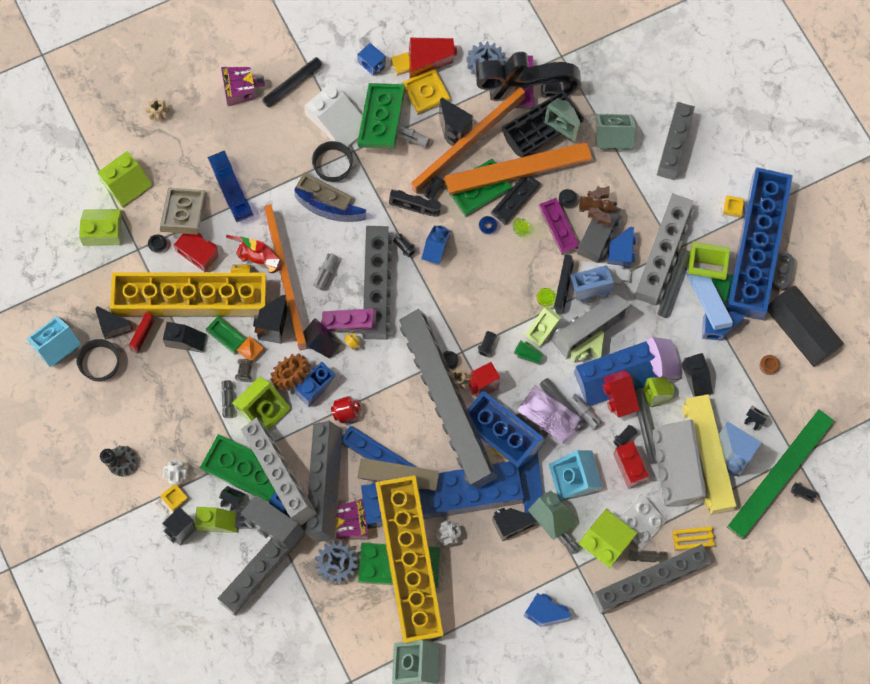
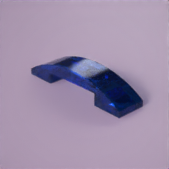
[207,150,254,223]
[294,187,367,222]

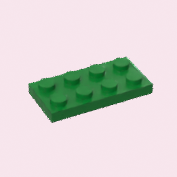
[357,83,406,149]
[200,434,276,503]
[358,542,440,588]

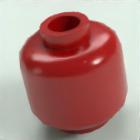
[331,396,361,424]

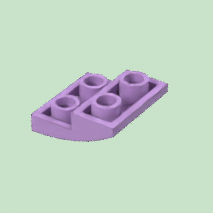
[647,337,681,379]

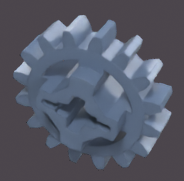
[466,41,506,75]
[315,541,358,585]

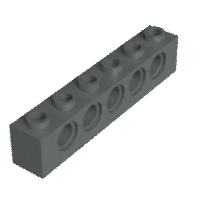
[363,226,392,340]
[592,544,711,614]

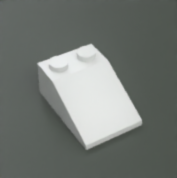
[305,82,362,147]

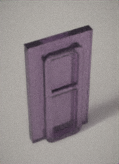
[518,385,582,444]

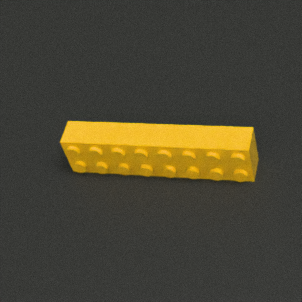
[110,272,267,316]
[375,475,443,643]

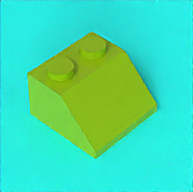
[97,151,152,208]
[79,209,122,246]
[232,376,291,430]
[578,508,638,568]

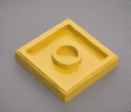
[402,68,451,115]

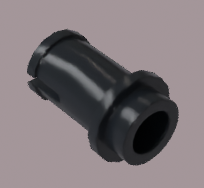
[424,176,445,199]
[393,233,416,257]
[478,331,497,357]
[613,425,638,447]
[100,448,117,467]
[790,482,817,503]

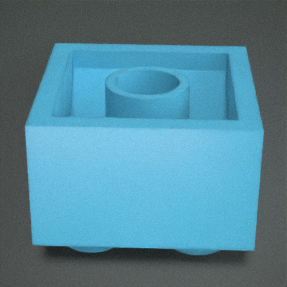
[27,316,81,367]
[549,450,603,501]

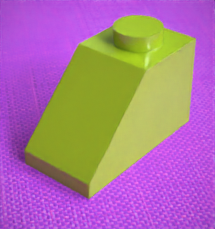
[643,377,674,407]
[195,506,237,533]

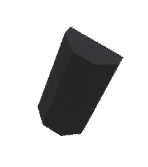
[502,90,584,157]
[767,285,844,367]

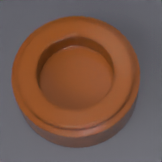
[759,355,780,375]

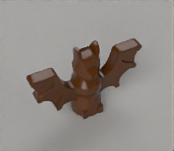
[579,186,618,227]

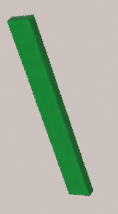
[727,409,834,539]

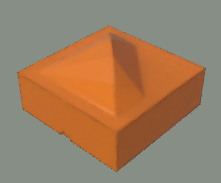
[237,336,264,364]

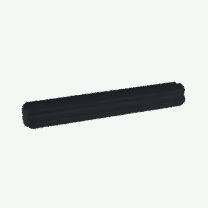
[262,57,322,107]

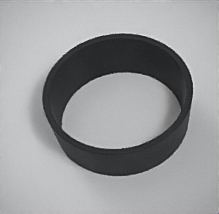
[312,141,353,182]
[76,339,119,382]

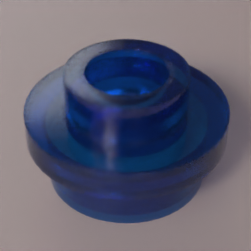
[479,216,497,234]

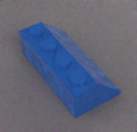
[574,341,658,406]
[468,391,546,468]

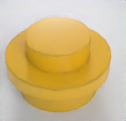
[344,333,361,350]

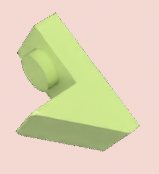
[525,306,561,347]
[569,330,604,362]

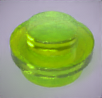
[513,218,529,237]
[536,288,555,307]

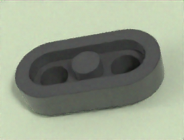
[772,252,794,290]

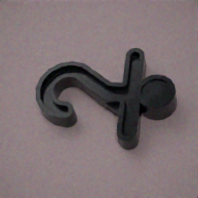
[475,52,582,101]

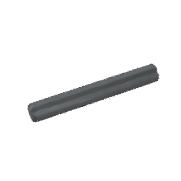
[657,249,690,318]
[635,389,657,464]

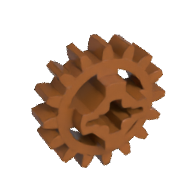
[270,353,311,391]

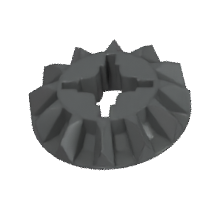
[108,445,138,476]

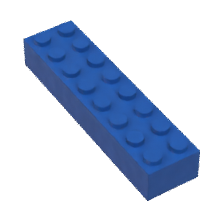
[726,167,793,320]
[361,461,524,529]

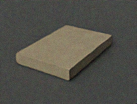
[160,188,206,235]

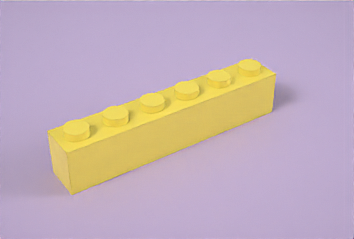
[681,394,736,515]

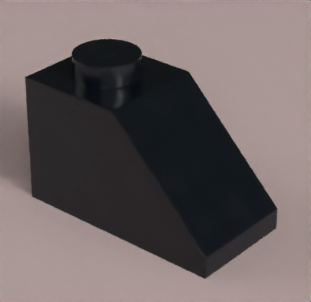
[163,322,207,353]
[681,353,713,397]
[492,508,538,541]

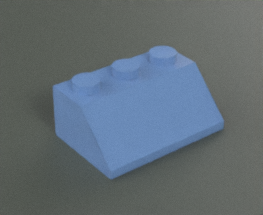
[719,421,762,476]

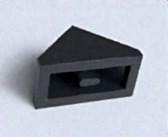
[95,306,133,340]
[303,318,342,358]

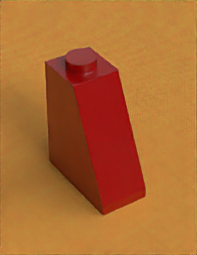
[409,37,457,79]

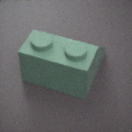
[595,114,636,150]
[392,640,440,684]

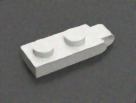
[580,261,631,286]

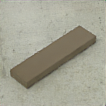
[357,458,439,492]

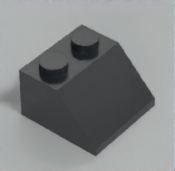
[439,97,473,146]
[253,295,288,344]

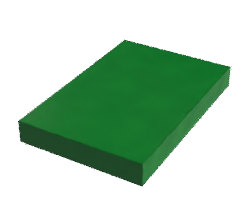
[445,159,512,217]

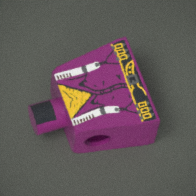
[221,67,265,106]
[336,499,369,540]

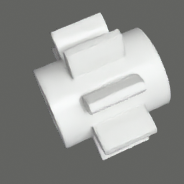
[163,460,188,484]
[436,521,461,546]

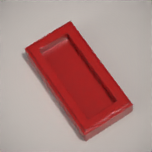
[129,312,155,353]

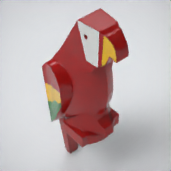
[226,235,283,273]

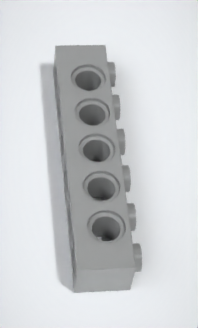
[634,193,695,305]
[241,418,317,526]

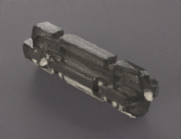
[516,413,549,440]
[629,550,668,563]

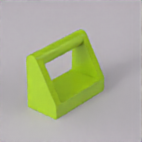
[688,242,730,280]

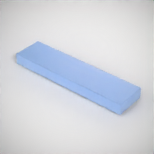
[686,267,733,330]

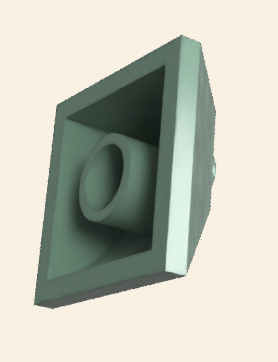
[544,98,581,142]
[528,490,578,540]

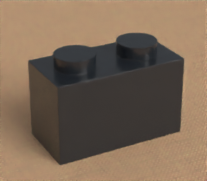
[162,506,196,545]

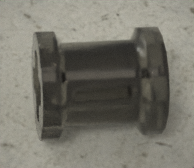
[235,359,255,382]

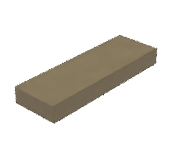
[295,172,353,214]

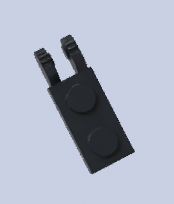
[389,189,441,217]

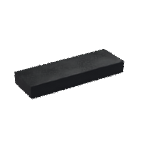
[491,176,541,225]
[554,254,574,314]

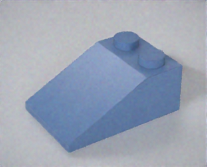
[570,265,614,301]

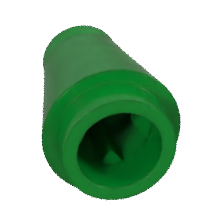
[514,340,543,364]

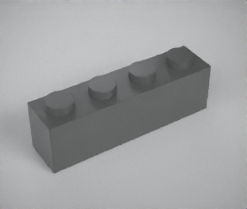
[656,102,695,180]

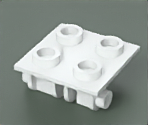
[620,494,666,550]

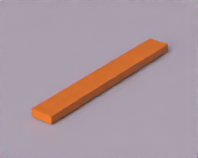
[411,87,525,194]
[444,142,592,195]
[264,204,306,351]

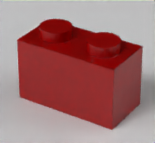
[174,232,219,272]
[468,362,501,397]
[602,370,640,418]
[613,441,649,489]

